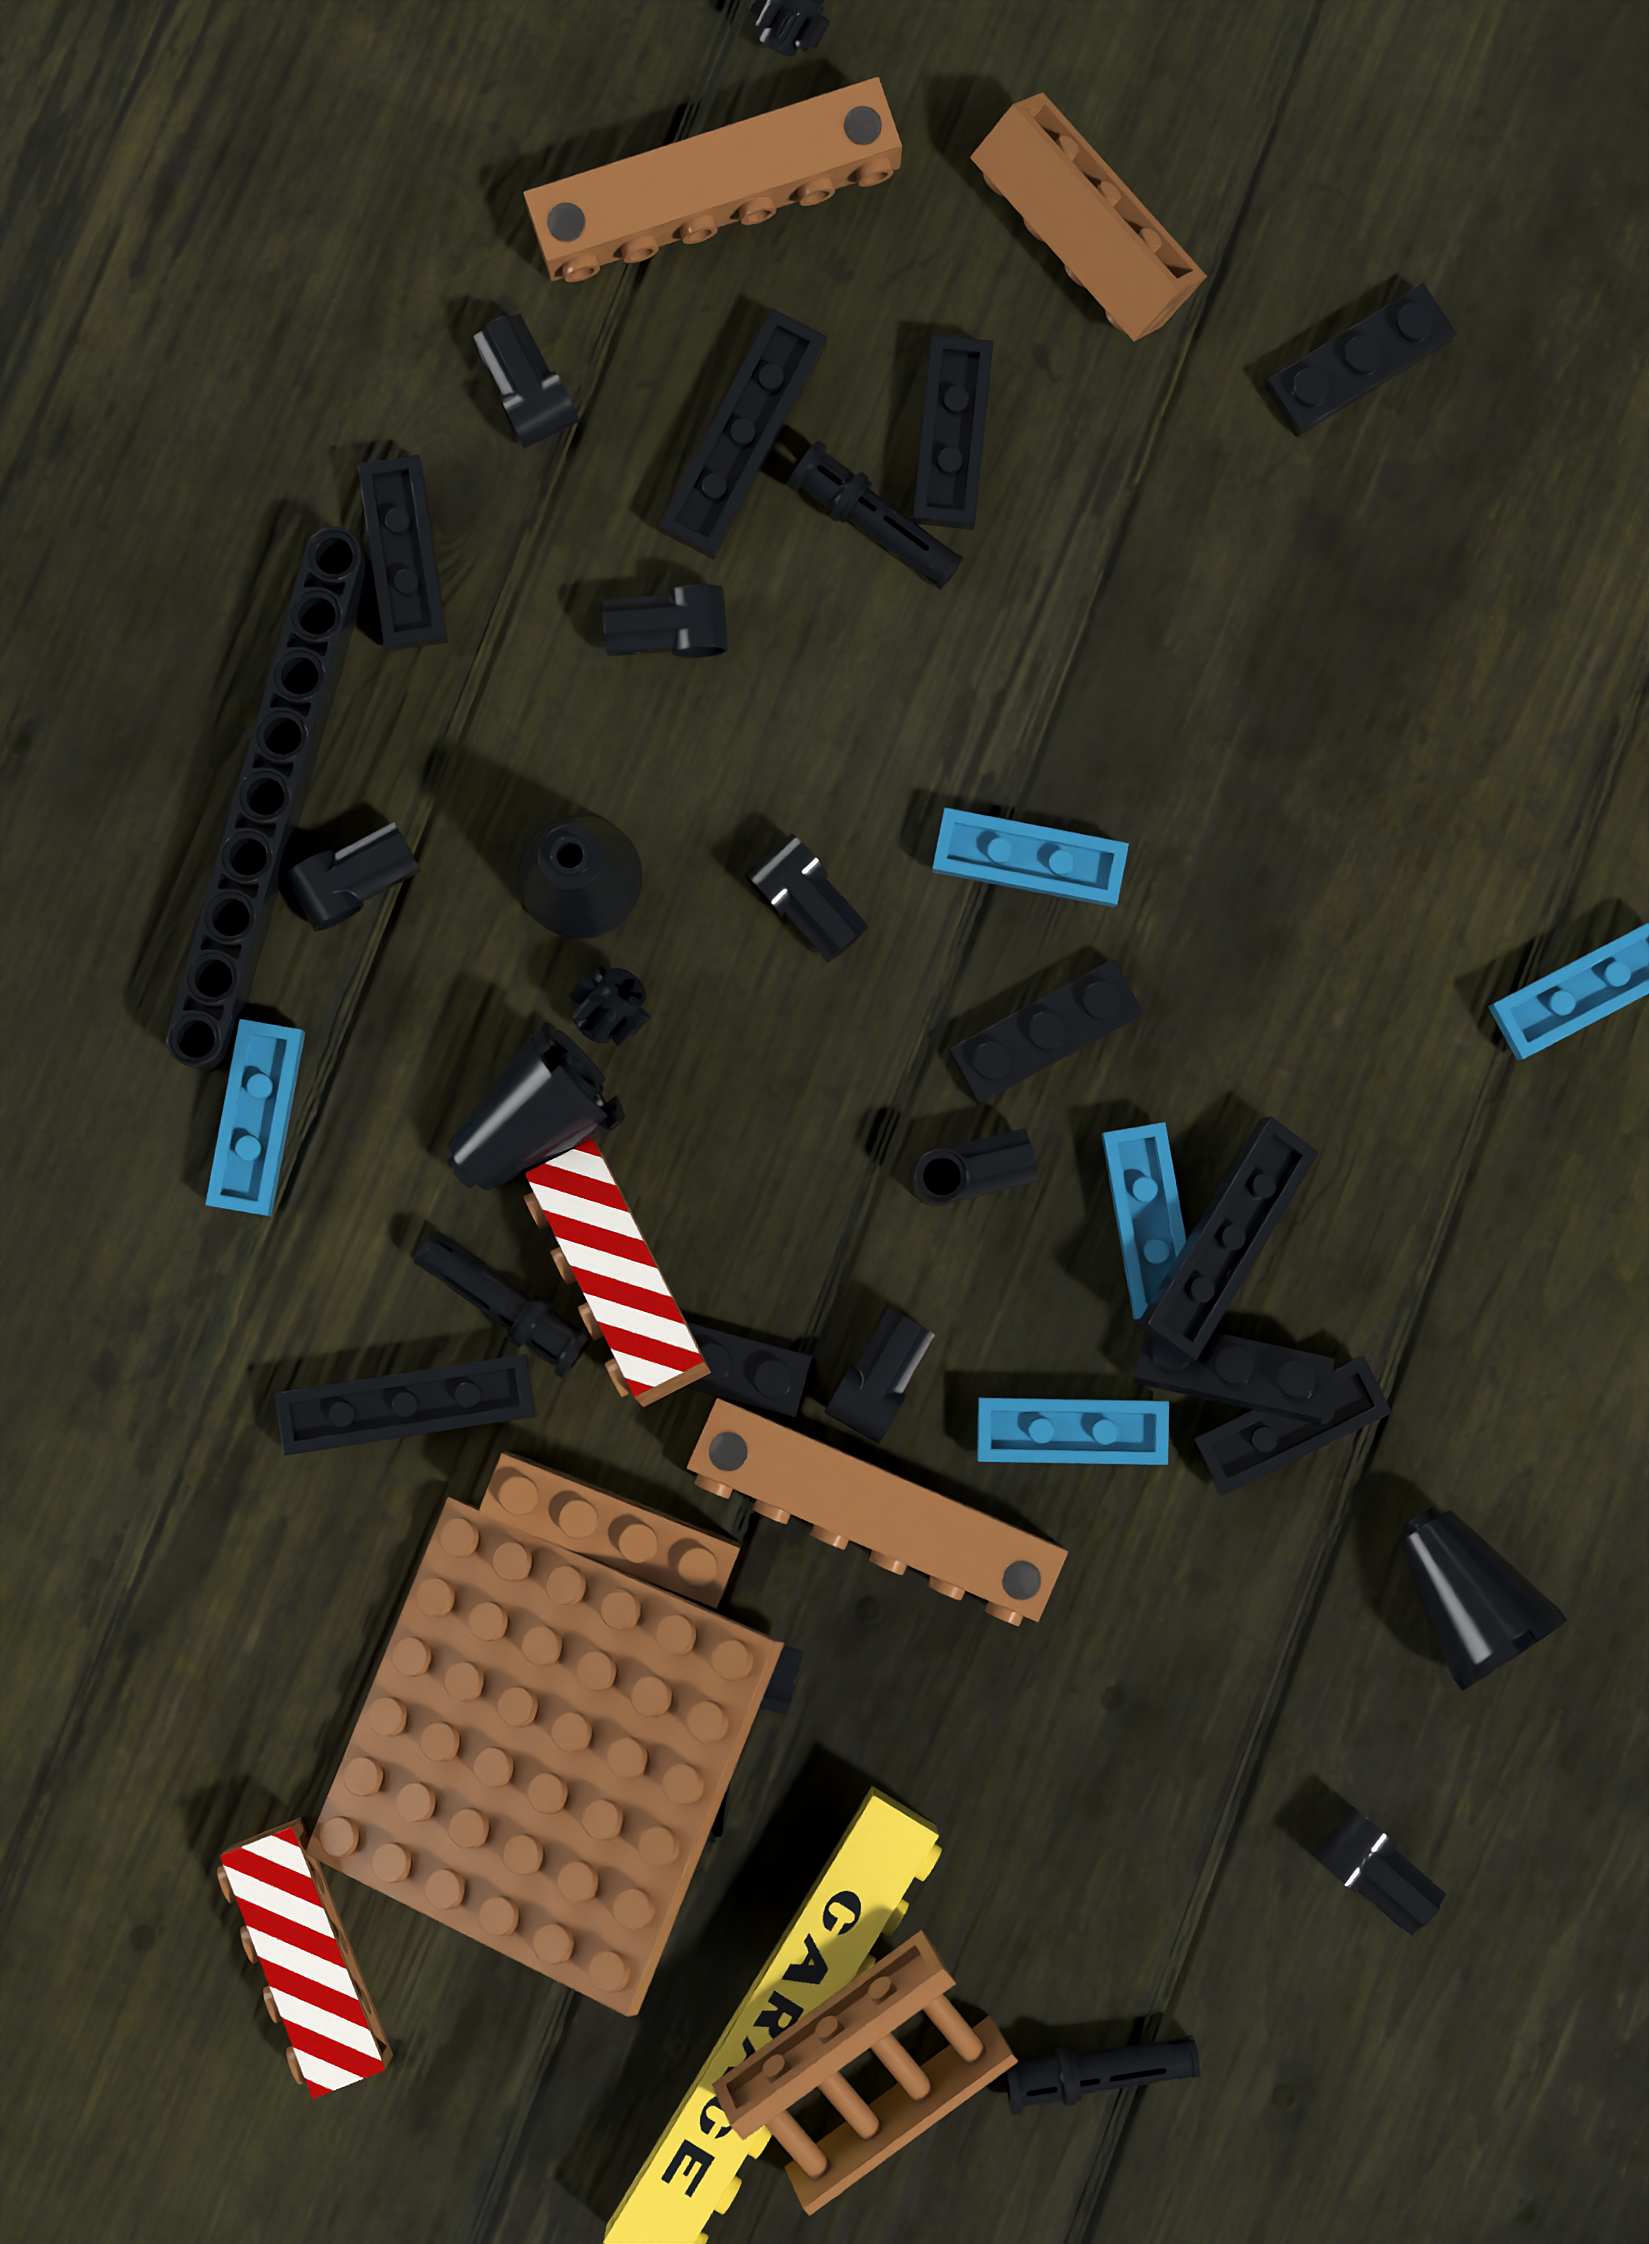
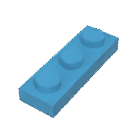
[932,808,1129,908]
[1488,922,1649,1061]
[205,1019,305,1217]
[1101,1122,1187,1319]
[977,1397,1169,1465]

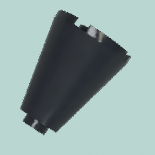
[518,815,642,939]
[447,1022,625,1191]
[1399,1506,1568,1691]

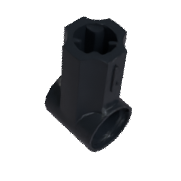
[473,313,579,449]
[602,584,728,658]
[285,822,421,932]
[744,834,869,964]
[909,1128,1038,1207]
[824,1308,935,1444]
[1312,1807,1447,1936]

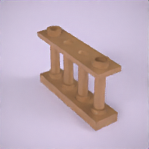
[712,1930,1018,2216]

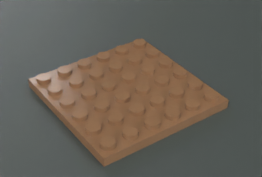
[305,1497,784,2016]

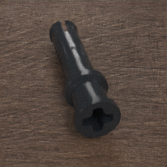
[787,440,965,590]
[414,1230,593,1379]
[1004,2035,1200,2115]

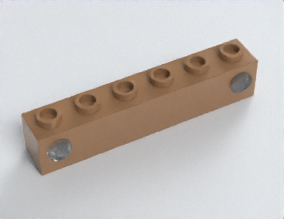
[523,77,902,282]
[687,1397,1069,1626]

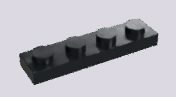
[658,308,827,560]
[1136,1116,1319,1362]
[274,1354,537,1456]

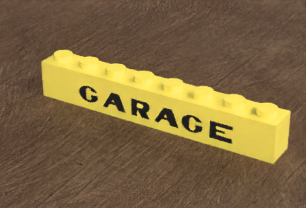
[603,1786,942,2244]

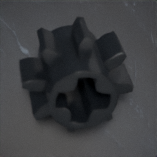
[749,0,830,56]
[569,966,650,1046]

